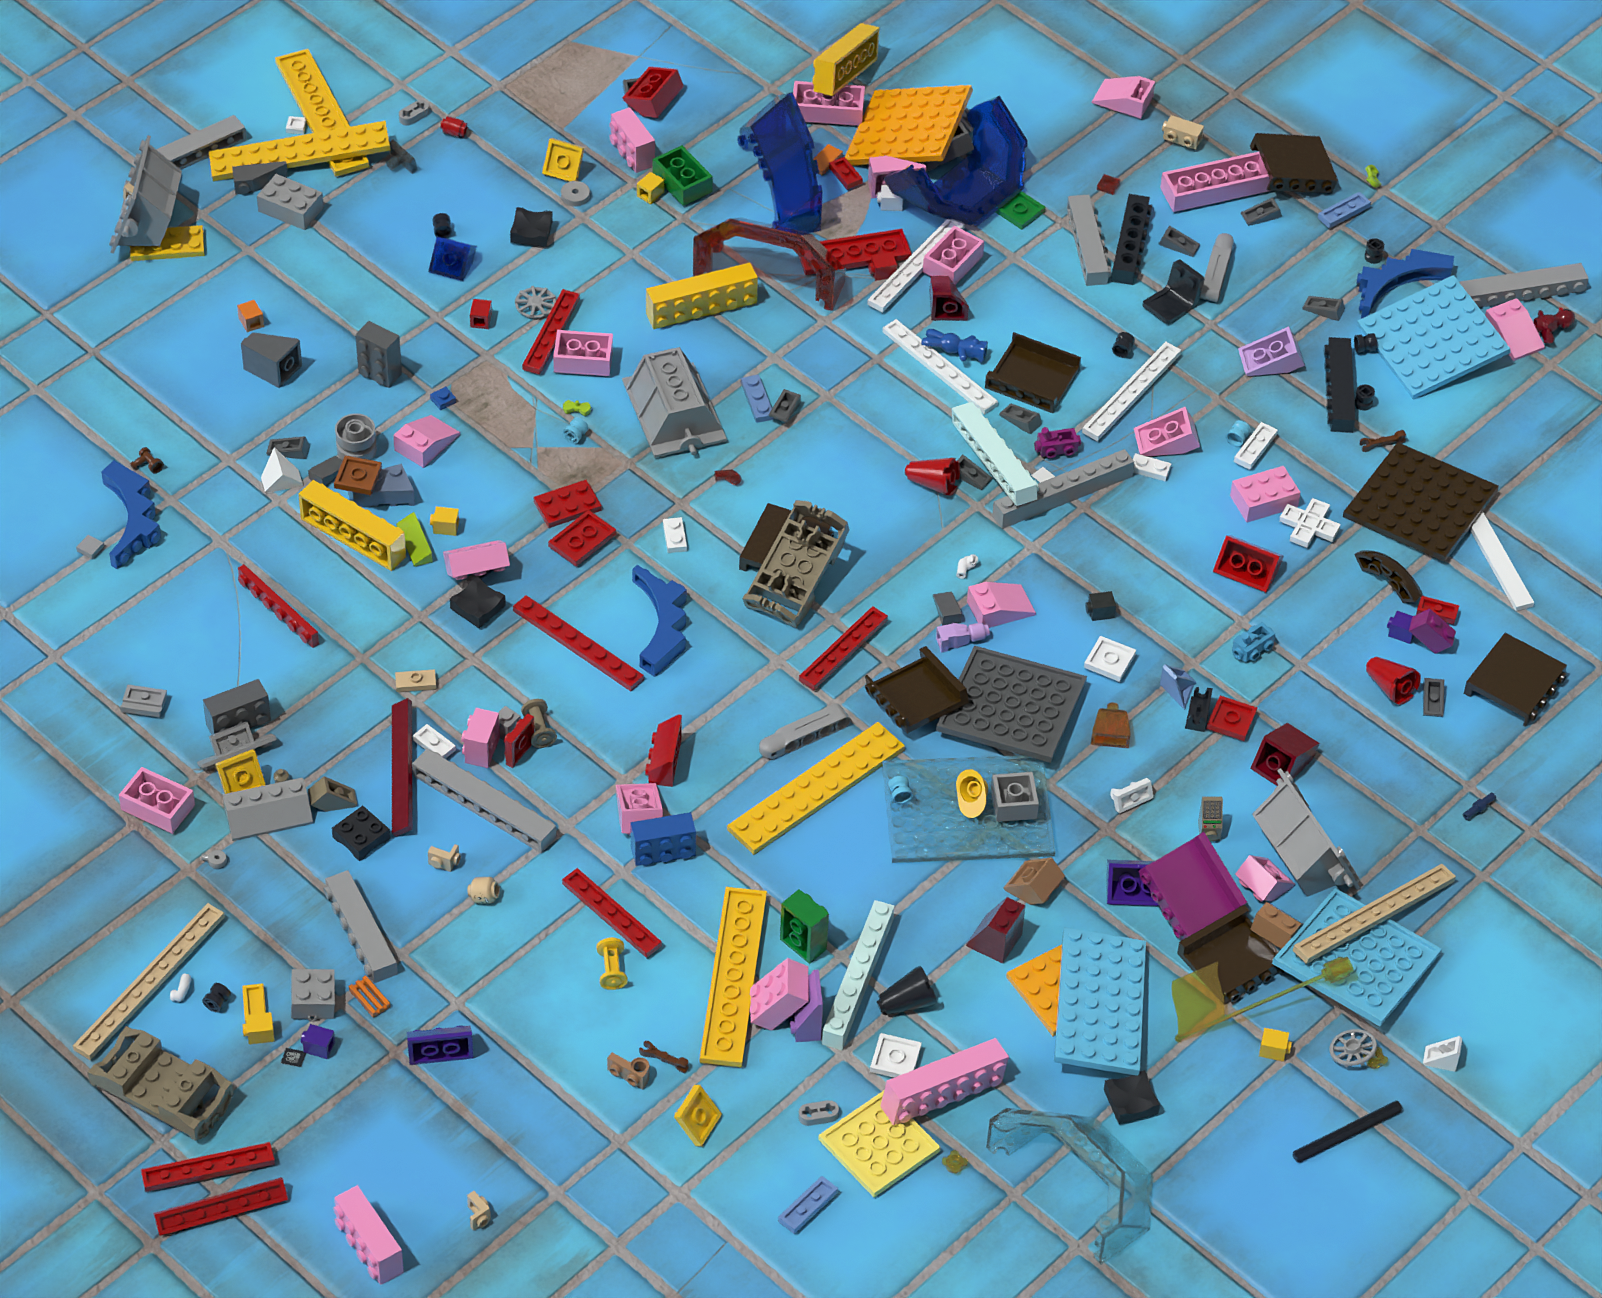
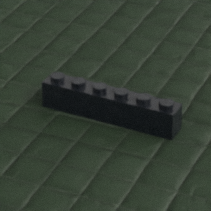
[1324,337,1355,433]

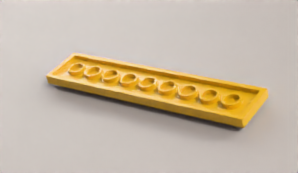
[275,49,369,177]
[209,121,391,181]
[727,722,905,855]
[700,887,767,1067]

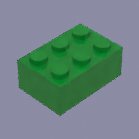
[653,145,713,206]
[780,889,829,964]

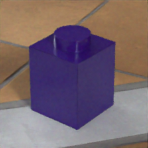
[1387,611,1414,644]
[301,1024,335,1059]

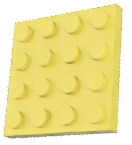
[818,1091,940,1197]

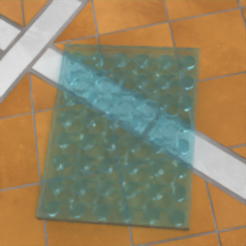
[882,755,1055,863]

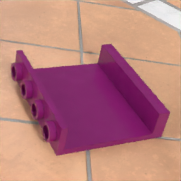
[1139,832,1247,940]

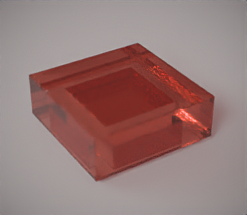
[1097,174,1120,195]

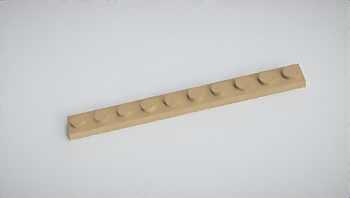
[1292,864,1456,964]
[73,903,225,1060]

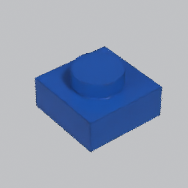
[430,386,456,410]

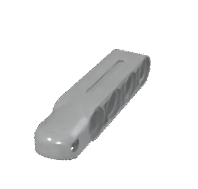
[1200,233,1234,302]
[759,703,851,759]

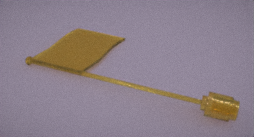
[1172,957,1354,1042]

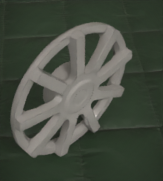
[515,286,556,318]
[1329,1029,1377,1067]

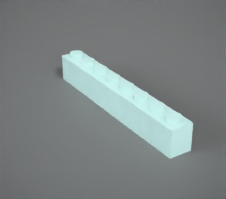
[952,402,1039,506]
[822,900,894,1050]

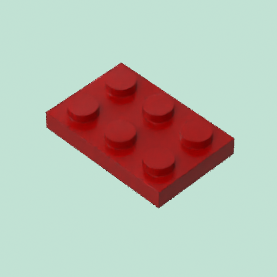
[533,480,602,528]
[548,510,616,566]

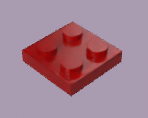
[1206,695,1257,741]
[504,713,535,768]

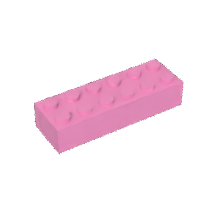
[1160,152,1271,212]
[880,1038,1009,1125]

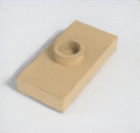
[395,669,436,692]

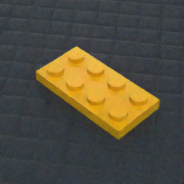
[130,225,204,261]

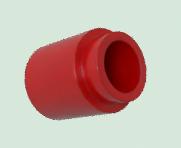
[440,116,468,137]

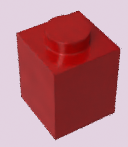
[868,252,897,281]
[470,299,492,329]

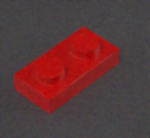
[829,157,863,190]
[1416,596,1459,624]

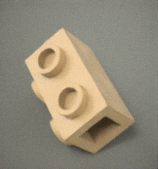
[1162,115,1204,150]

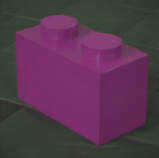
[1409,609,1456,654]

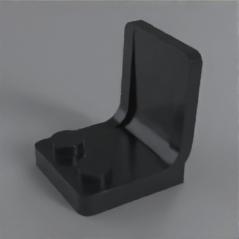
[1142,259,1205,324]

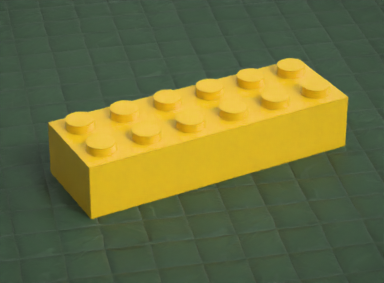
[812,23,880,96]
[646,263,758,329]
[298,480,406,571]

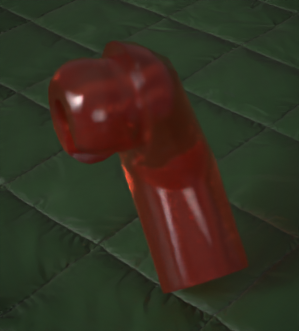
[714,469,741,485]

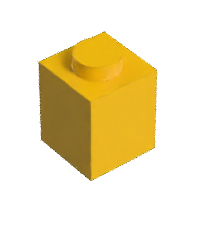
[637,172,664,204]
[430,506,459,536]
[242,1012,274,1045]
[1259,1028,1292,1062]

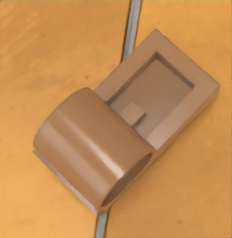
[607,1052,649,1090]

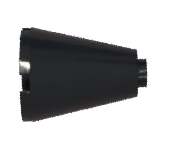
[876,966,937,1015]

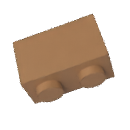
[1003,857,1065,905]
[1250,902,1303,949]

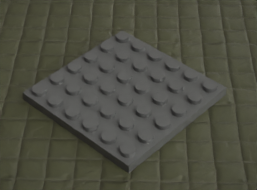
[936,646,1087,763]

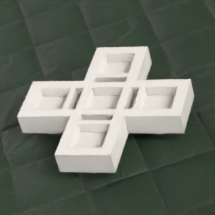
[1279,498,1341,548]

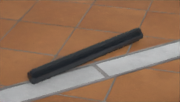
[1292,1100,1402,1163]

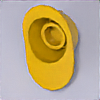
[956,769,988,818]

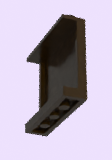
[1250,133,1338,193]
[985,332,1081,414]
[739,503,834,571]
[1463,632,1567,727]
[865,646,969,734]
[1177,905,1285,1005]

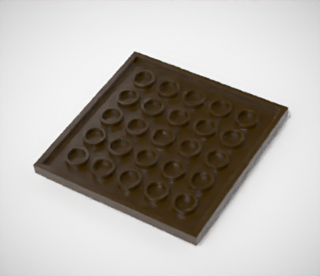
[1343,442,1499,562]

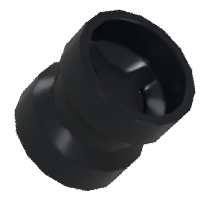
[432,213,452,239]
[1364,238,1385,264]
[1112,332,1135,358]
[1354,333,1377,353]
[1354,384,1375,411]
[202,983,231,1012]

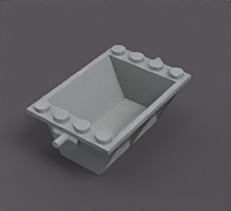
[109,135,182,254]
[622,347,727,458]
[1252,768,1361,897]

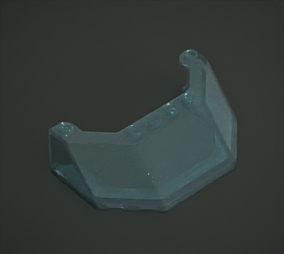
[986,1108,1153,1265]

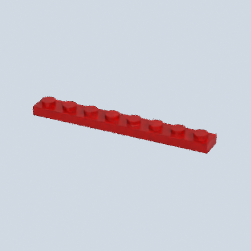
[513,595,644,691]

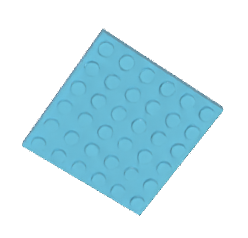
[1357,275,1510,400]
[1272,888,1442,1026]

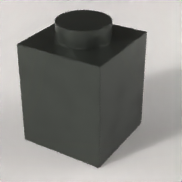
[1085,591,1116,621]

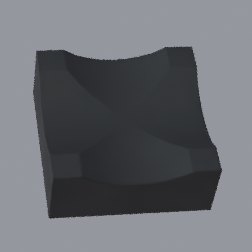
[510,207,553,247]
[450,576,506,628]
[332,805,391,862]
[1104,1070,1160,1124]

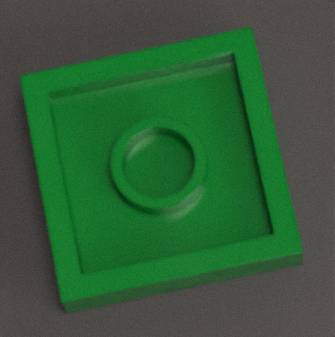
[995,189,1046,230]

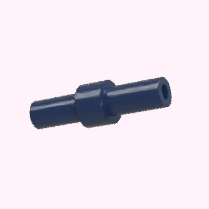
[1463,792,1496,820]

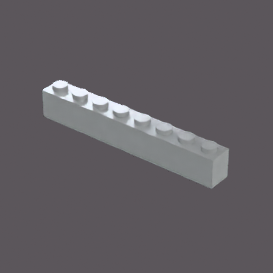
[1459,263,1589,307]
[992,449,1135,529]
[412,748,556,853]

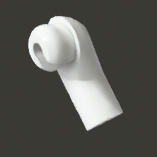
[956,554,978,579]
[170,974,191,1002]

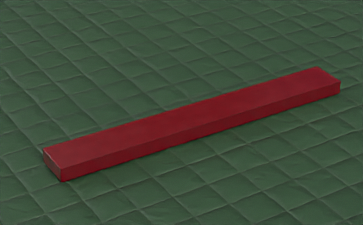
[392,698,413,837]

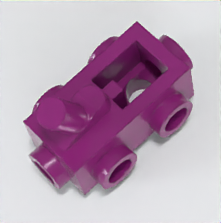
[1034,427,1081,458]

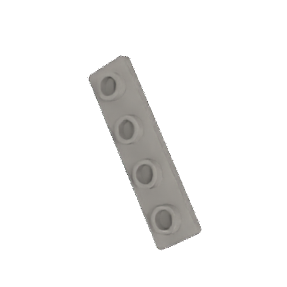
[197,722,277,770]

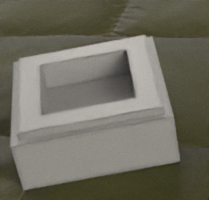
[76,535,104,559]

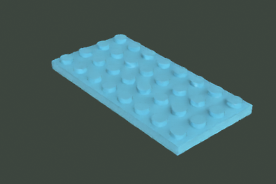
[1054,927,1146,1076]

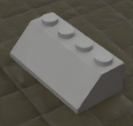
[223,777,313,841]

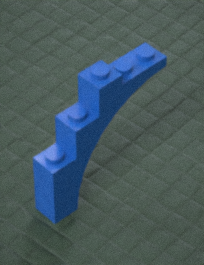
[1356,249,1454,319]
[101,460,161,569]
[632,565,687,677]

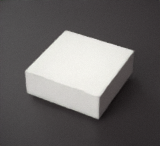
[286,116,307,134]

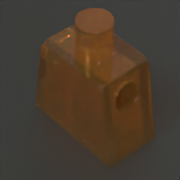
[1091,702,1130,748]

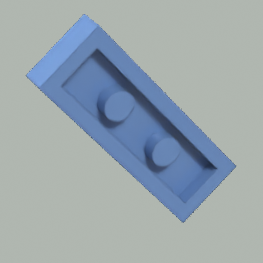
[1318,192,1371,228]
[741,374,774,423]
[778,1176,838,1234]

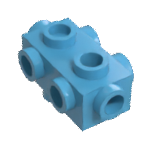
[1232,622,1276,662]

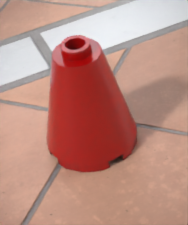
[905,458,960,496]
[1366,656,1421,705]

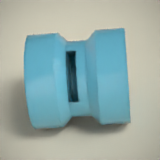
[563,417,589,444]
[1226,420,1251,447]
[888,775,913,804]

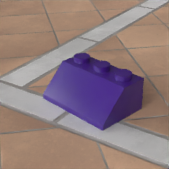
[1106,859,1159,906]
[407,1025,473,1065]

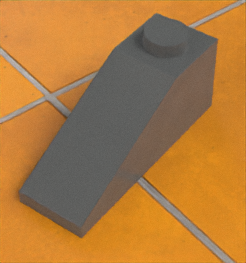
[232,161,288,195]

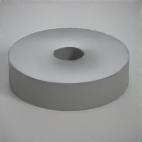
[561,181,590,206]

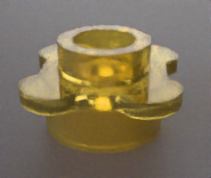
[1363,1047,1388,1069]
[942,1150,968,1173]

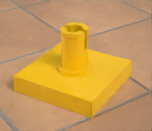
[542,138,585,182]
[215,749,266,794]
[674,1085,722,1146]

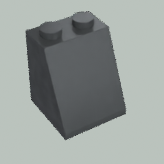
[241,332,302,388]

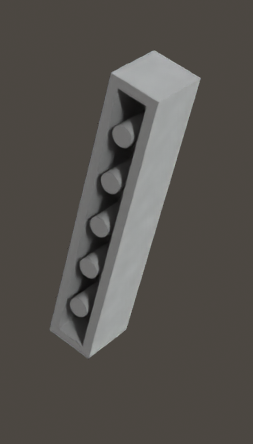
[156,115,246,170]
[1067,195,1111,286]
[323,870,398,983]

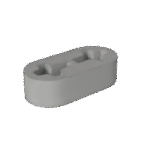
[399,100,429,125]
[798,1100,839,1126]

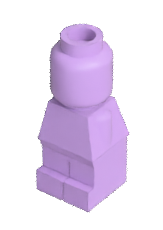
[936,623,990,653]

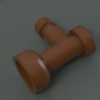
[129,447,164,474]

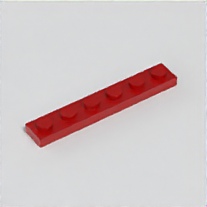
[522,289,580,374]
[238,564,319,648]
[799,606,888,690]
[562,868,662,958]
[141,1142,275,1192]
[154,1177,288,1236]

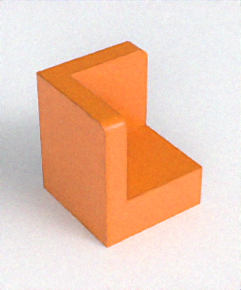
[237,300,264,332]

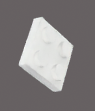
[1084,636,1136,682]
[870,1033,922,1078]

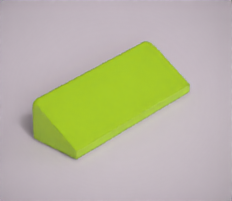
[396,512,433,567]

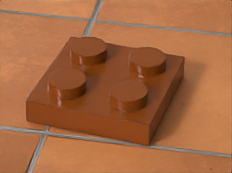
[334,455,382,495]

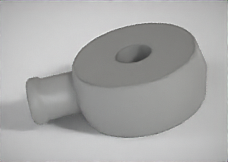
[201,850,227,869]

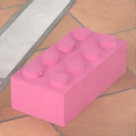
[791,81,865,126]
[333,1185,404,1285]

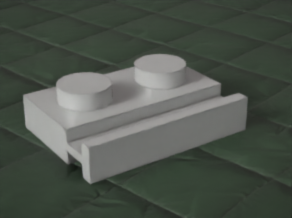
[120,685,167,717]

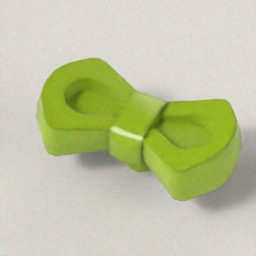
[1365,165,1381,188]
[563,400,591,416]

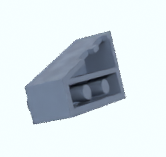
[348,464,415,507]

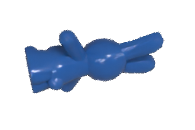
[921,329,988,362]

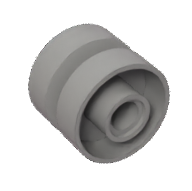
[335,413,377,460]

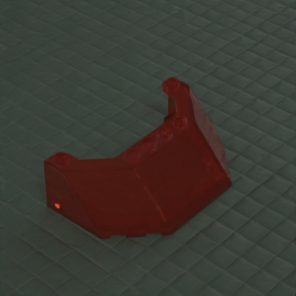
[693,217,846,311]

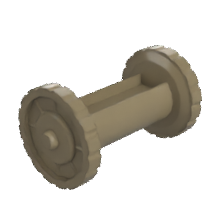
[521,699,557,748]

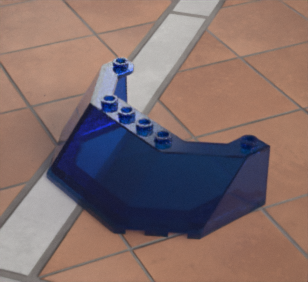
[737,92,823,239]
[883,95,1028,227]

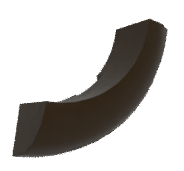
[1354,550,1423,603]

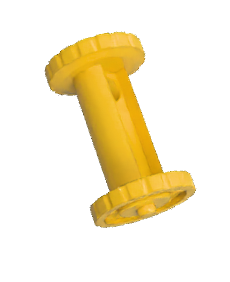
[596,937,628,990]

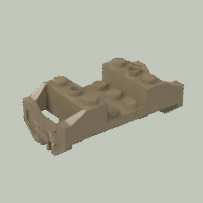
[742,500,850,628]
[88,1026,234,1141]

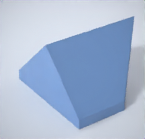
[1160,664,1196,710]

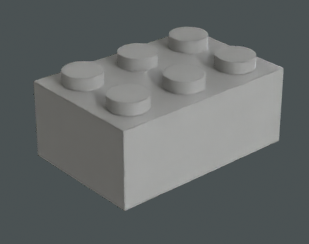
[257,174,324,230]

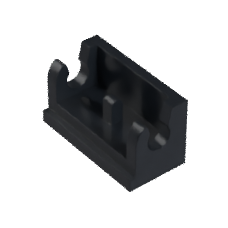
[1185,687,1213,732]

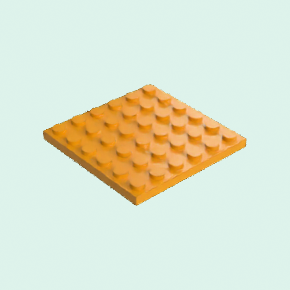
[845,85,973,165]

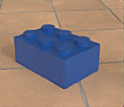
[630,812,696,866]

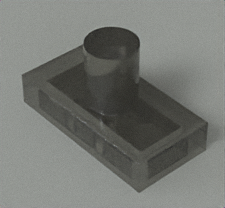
[386,139,418,174]

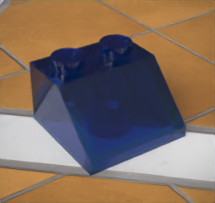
[428,236,477,281]

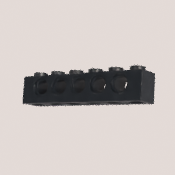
[1111,194,1152,285]

